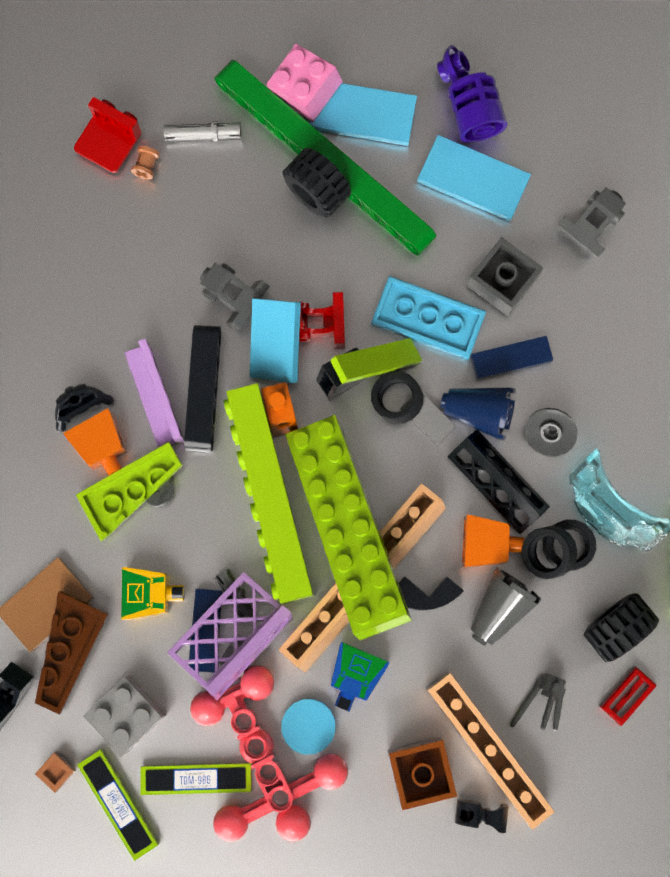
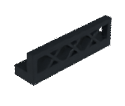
[447,430,550,534]

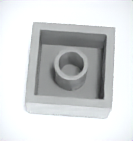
[83,675,166,757]

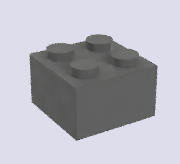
[467,237,543,316]

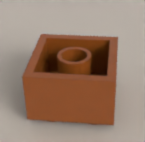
[387,737,457,810]

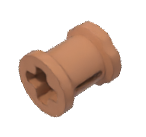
[131,146,160,180]

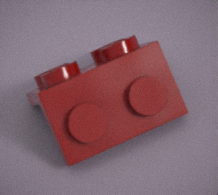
[74,97,142,173]

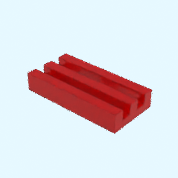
[599,666,657,726]

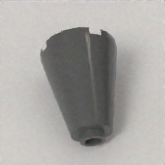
[471,567,542,646]

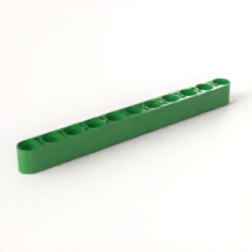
[214,60,437,256]

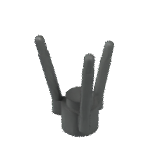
[510,673,566,731]

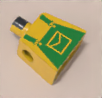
[121,567,184,620]

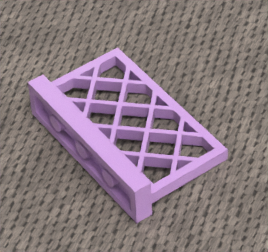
[167,572,293,700]

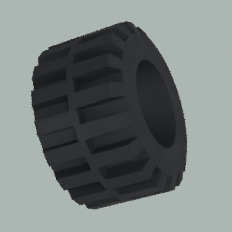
[282,148,351,218]
[583,593,660,662]

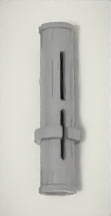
[164,121,241,142]

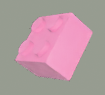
[266,44,343,122]

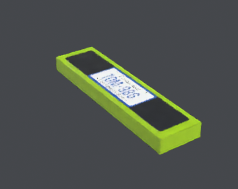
[77,749,159,861]
[140,763,252,795]

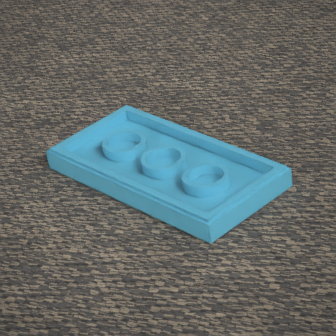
[310,83,417,146]
[417,135,531,221]
[371,276,486,360]

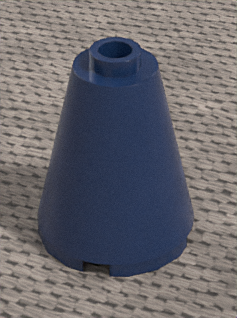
[441,387,516,441]

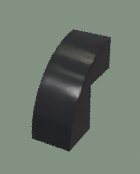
[399,576,464,611]
[0,662,34,731]

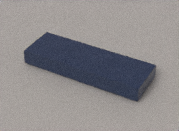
[470,336,553,381]
[188,589,223,673]

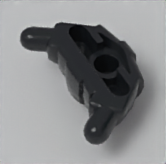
[55,384,114,433]

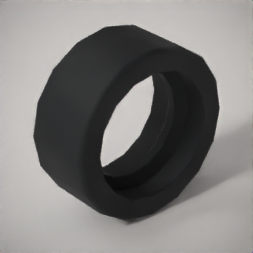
[371,371,423,424]
[543,519,596,571]
[522,526,578,579]

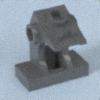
[558,187,626,257]
[200,263,270,329]

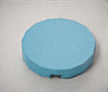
[282,699,335,755]

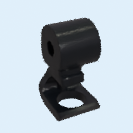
[455,799,509,833]

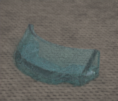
[569,448,670,551]

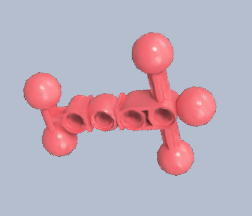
[190,665,348,842]

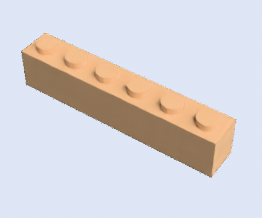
[426,672,554,830]

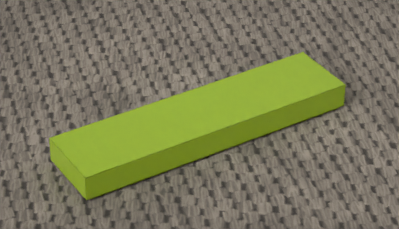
[330,338,422,384]

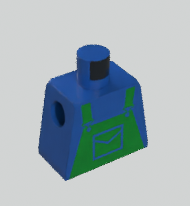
[331,642,390,712]

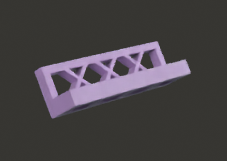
[124,338,184,448]

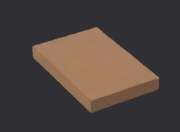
[0,557,94,652]

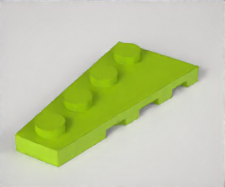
[76,442,183,541]

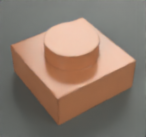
[35,752,76,793]

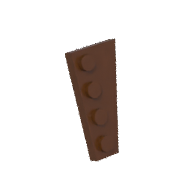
[35,591,109,715]

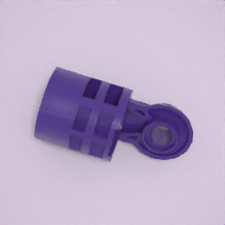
[437,45,508,143]

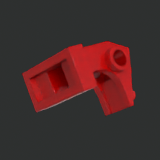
[299,292,345,350]

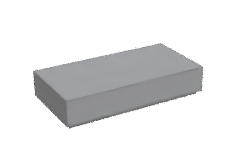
[400,394,456,446]

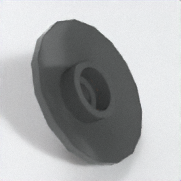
[525,408,578,457]

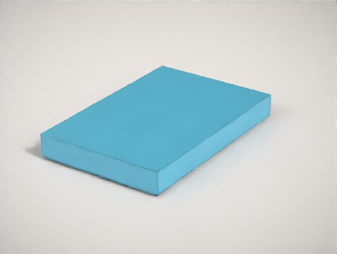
[250,298,301,383]

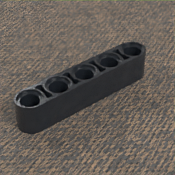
[184,325,221,453]

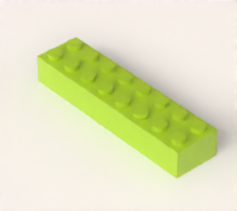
[223,383,314,605]
[285,415,412,640]

